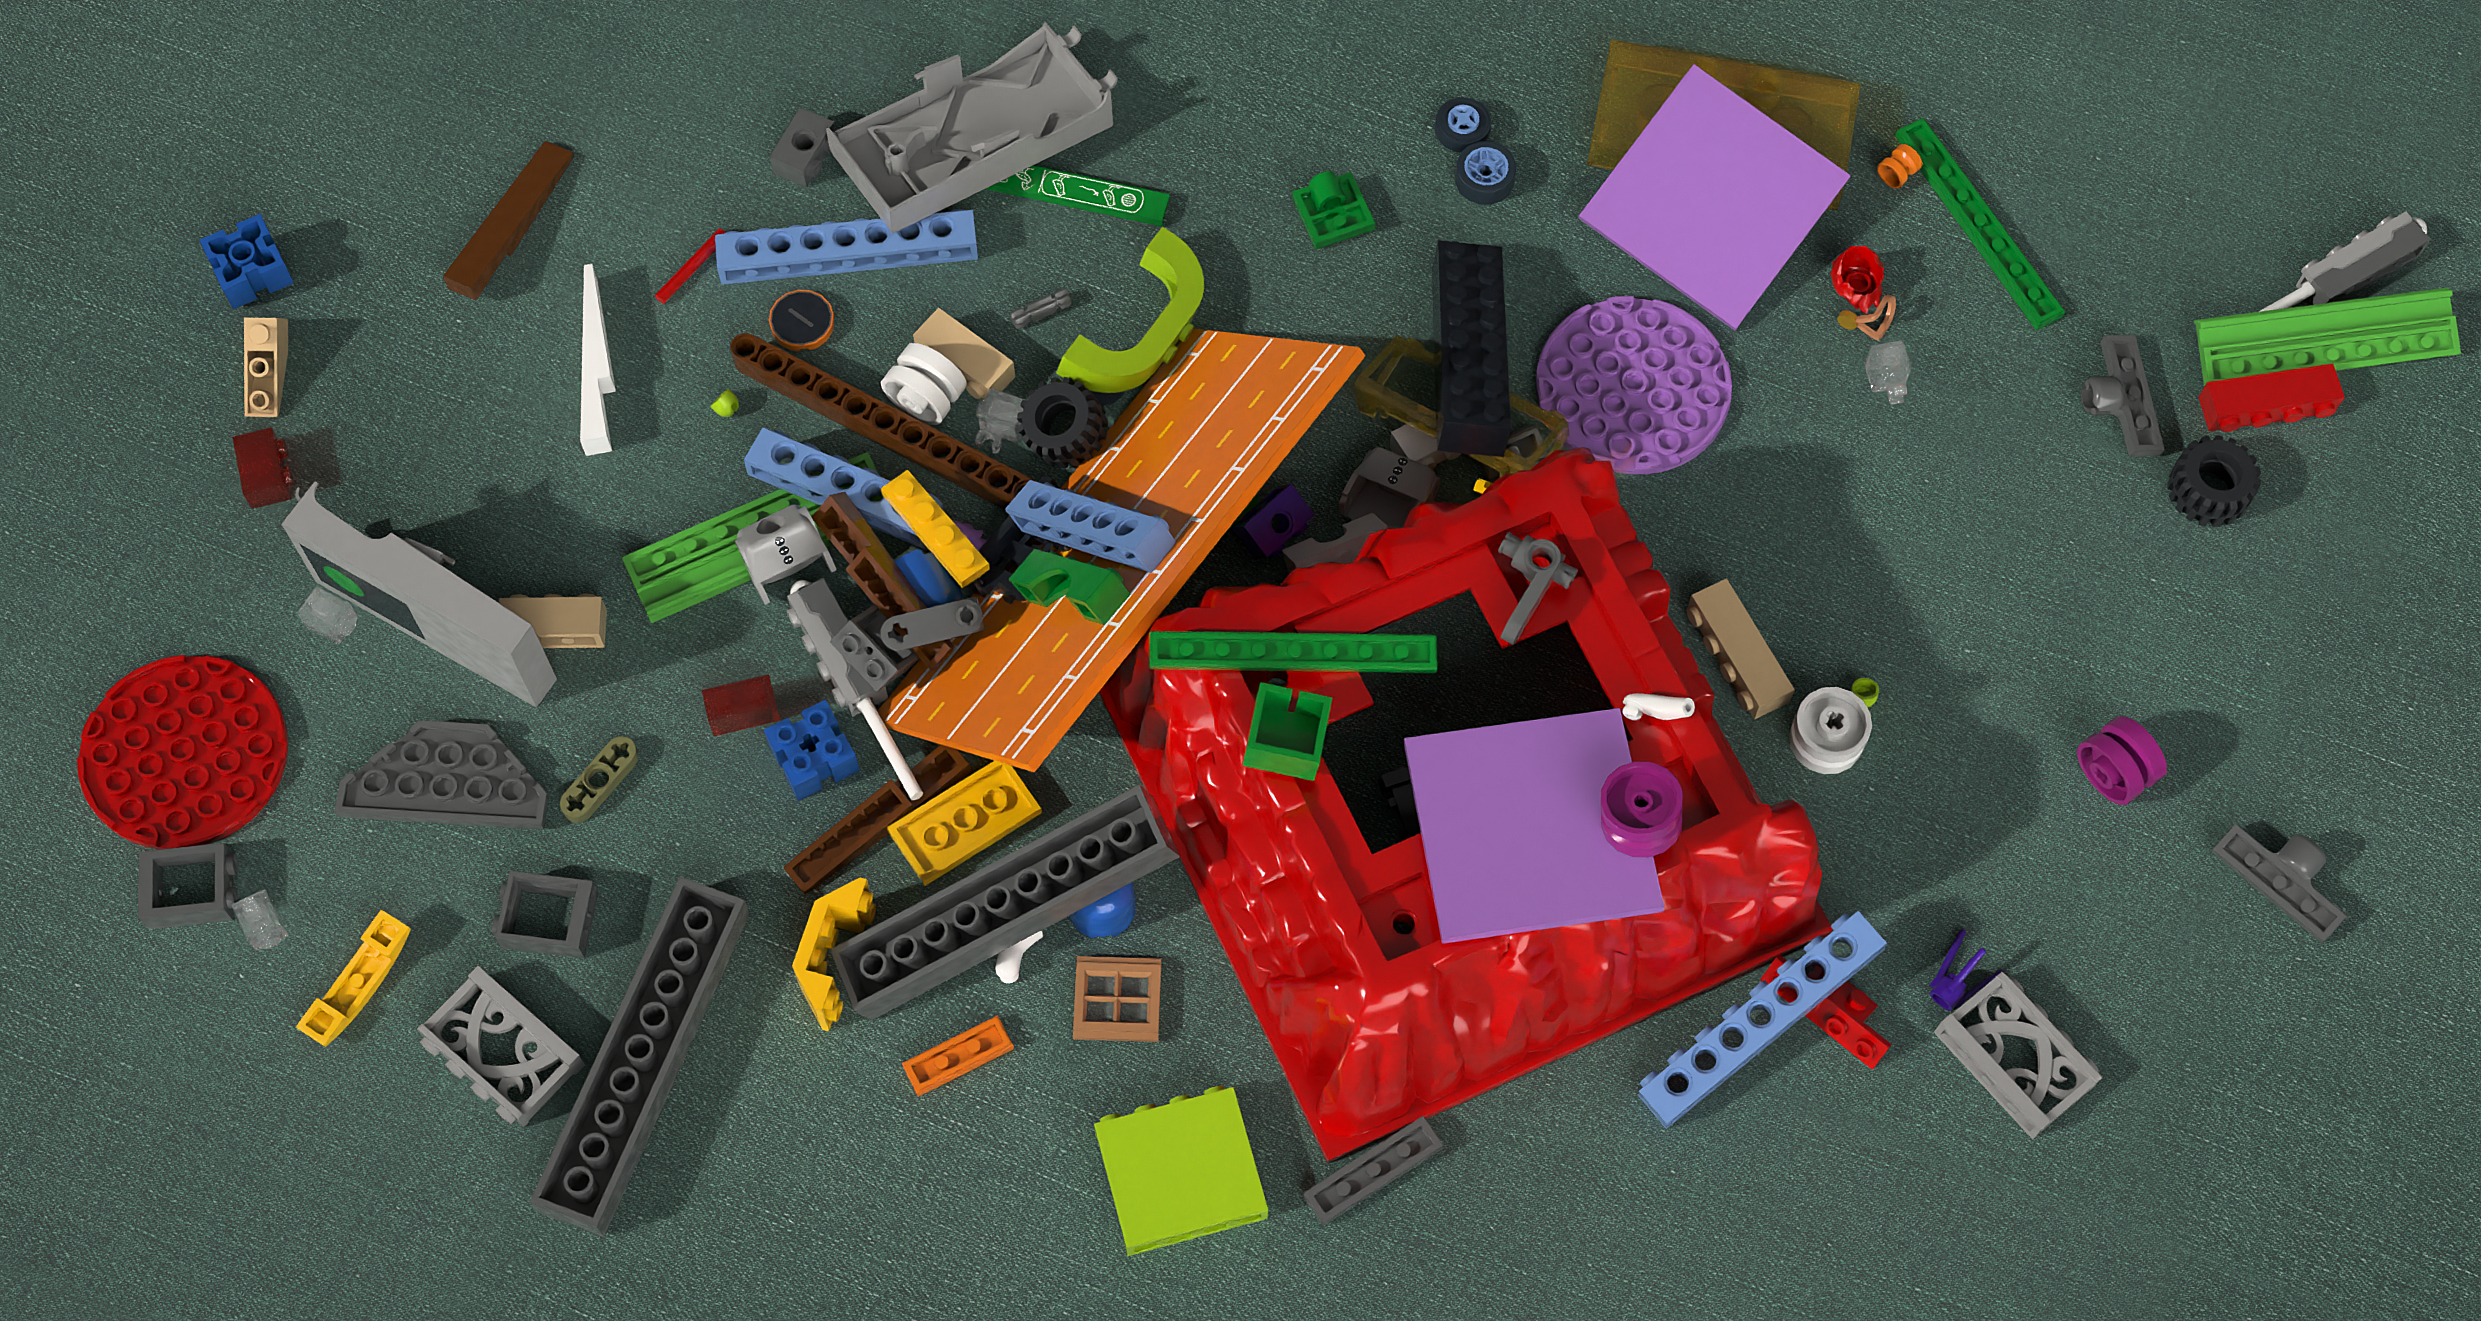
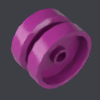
[2077,716,2167,805]
[1601,761,1683,858]

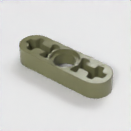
[560,736,639,823]

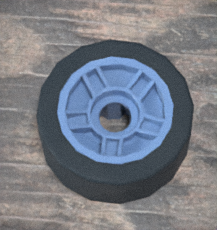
[1455,141,1516,205]

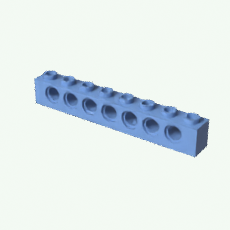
[715,209,978,285]
[1638,911,1887,1129]

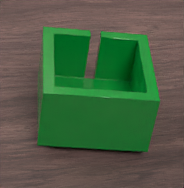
[1242,682,1332,781]

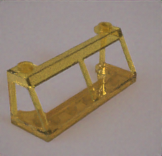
[1354,335,1569,477]

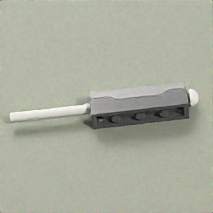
[2259,211,2431,312]
[786,578,923,800]

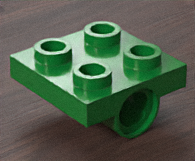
[1292,171,1375,250]

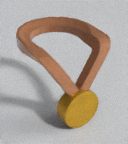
[1837,294,1896,340]

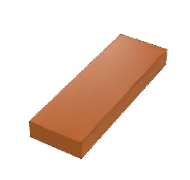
[902,1015,1014,1097]

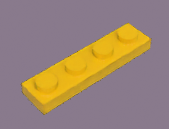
[881,470,990,588]

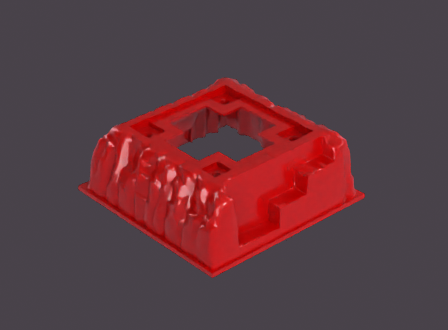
[1098,447,1833,1164]

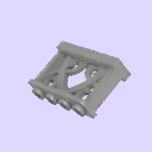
[417,966,585,1128]
[1934,972,2102,1140]

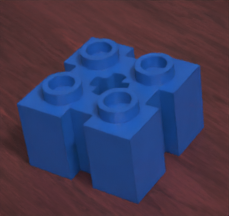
[199,214,294,309]
[764,699,860,801]

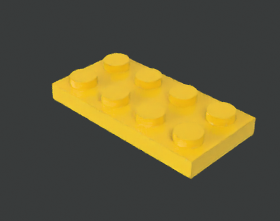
[887,761,1042,886]

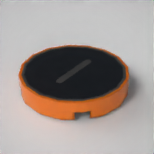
[769,290,834,351]

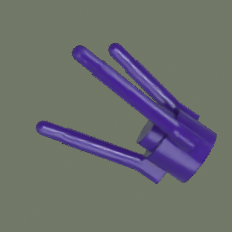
[1929,929,2004,1011]

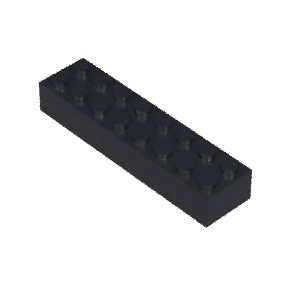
[1432,240,1511,457]

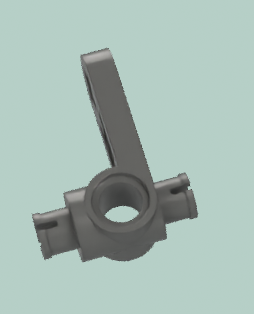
[1498,532,1578,645]
[880,597,985,651]

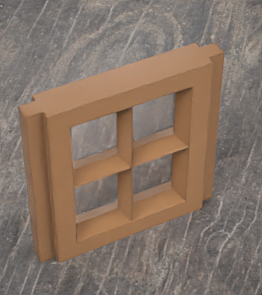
[1073,956,1161,1042]

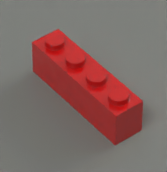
[2198,363,2345,432]

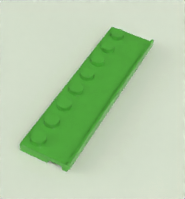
[2194,287,2461,386]
[621,452,883,623]

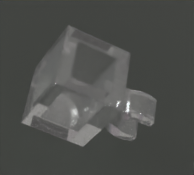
[1864,340,1912,405]
[975,388,1027,454]
[297,586,358,644]
[232,889,289,951]

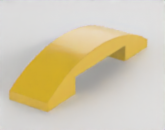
[296,909,411,1047]

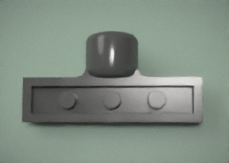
[2081,335,2165,457]
[2211,824,2347,944]

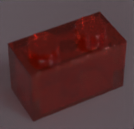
[232,427,294,509]
[701,674,781,736]

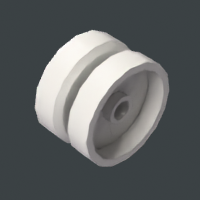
[881,343,967,425]
[1789,687,1872,774]

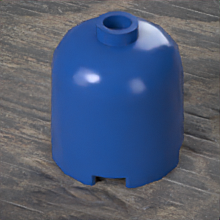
[894,549,963,608]
[1069,882,1136,938]

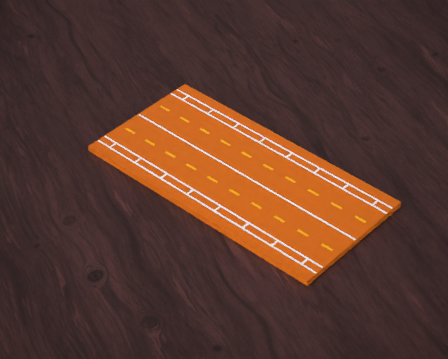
[877,329,1366,772]

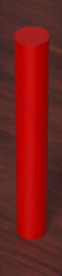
[655,228,726,304]

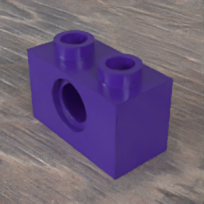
[1231,484,1315,559]

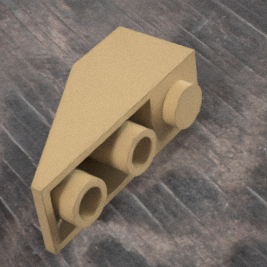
[244,317,288,417]

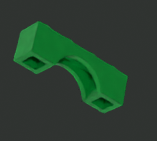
[1009,549,1131,625]

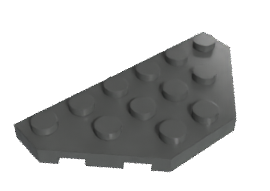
[334,720,549,830]

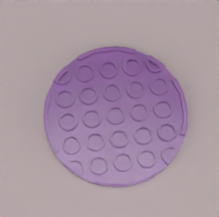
[1536,296,1732,474]

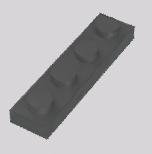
[1303,1116,1443,1226]

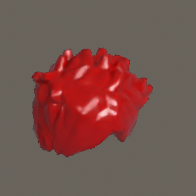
[1830,245,1884,313]

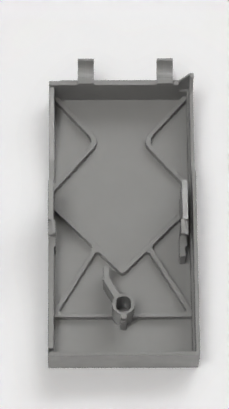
[826,22,1118,234]

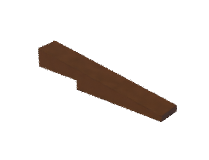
[443,141,574,301]
[812,492,955,671]
[783,745,974,895]

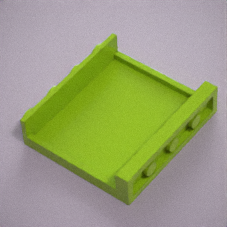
[1094,1086,1268,1256]

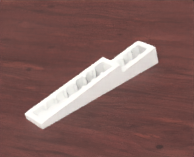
[580,264,616,456]

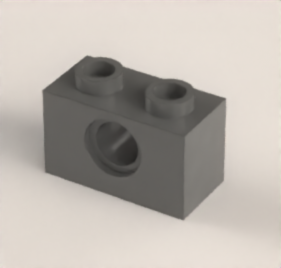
[769,108,835,188]

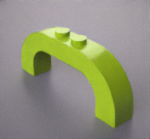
[1056,226,1204,393]

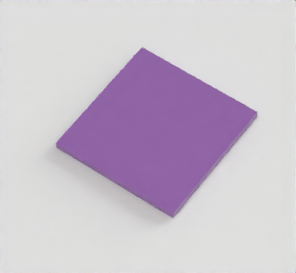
[1578,64,1851,331]
[1404,708,1664,944]

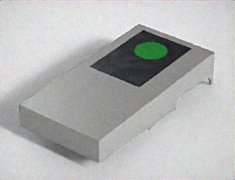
[282,481,557,708]

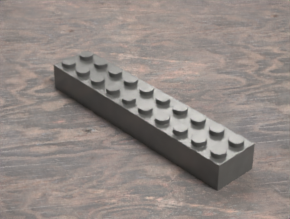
[831,785,1180,1020]
[530,877,750,1237]

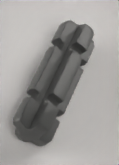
[1010,288,1072,329]

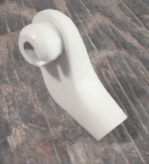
[1622,693,1695,720]
[995,931,1043,983]

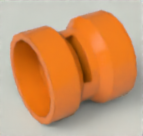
[1877,144,1922,189]

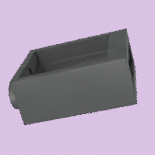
[830,604,920,692]
[138,843,238,929]
[492,871,599,959]

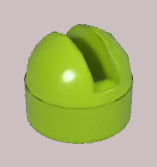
[710,388,739,417]
[1851,678,1879,708]

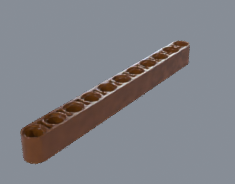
[730,333,1035,510]

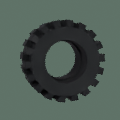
[1017,377,1108,468]
[2167,435,2261,527]

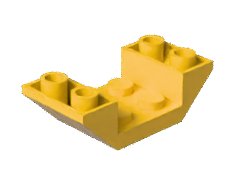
[792,877,876,1031]

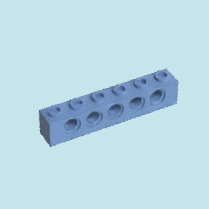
[744,427,944,550]
[1005,480,1176,573]

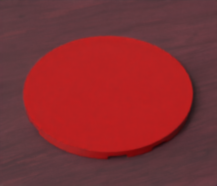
[77,655,288,850]

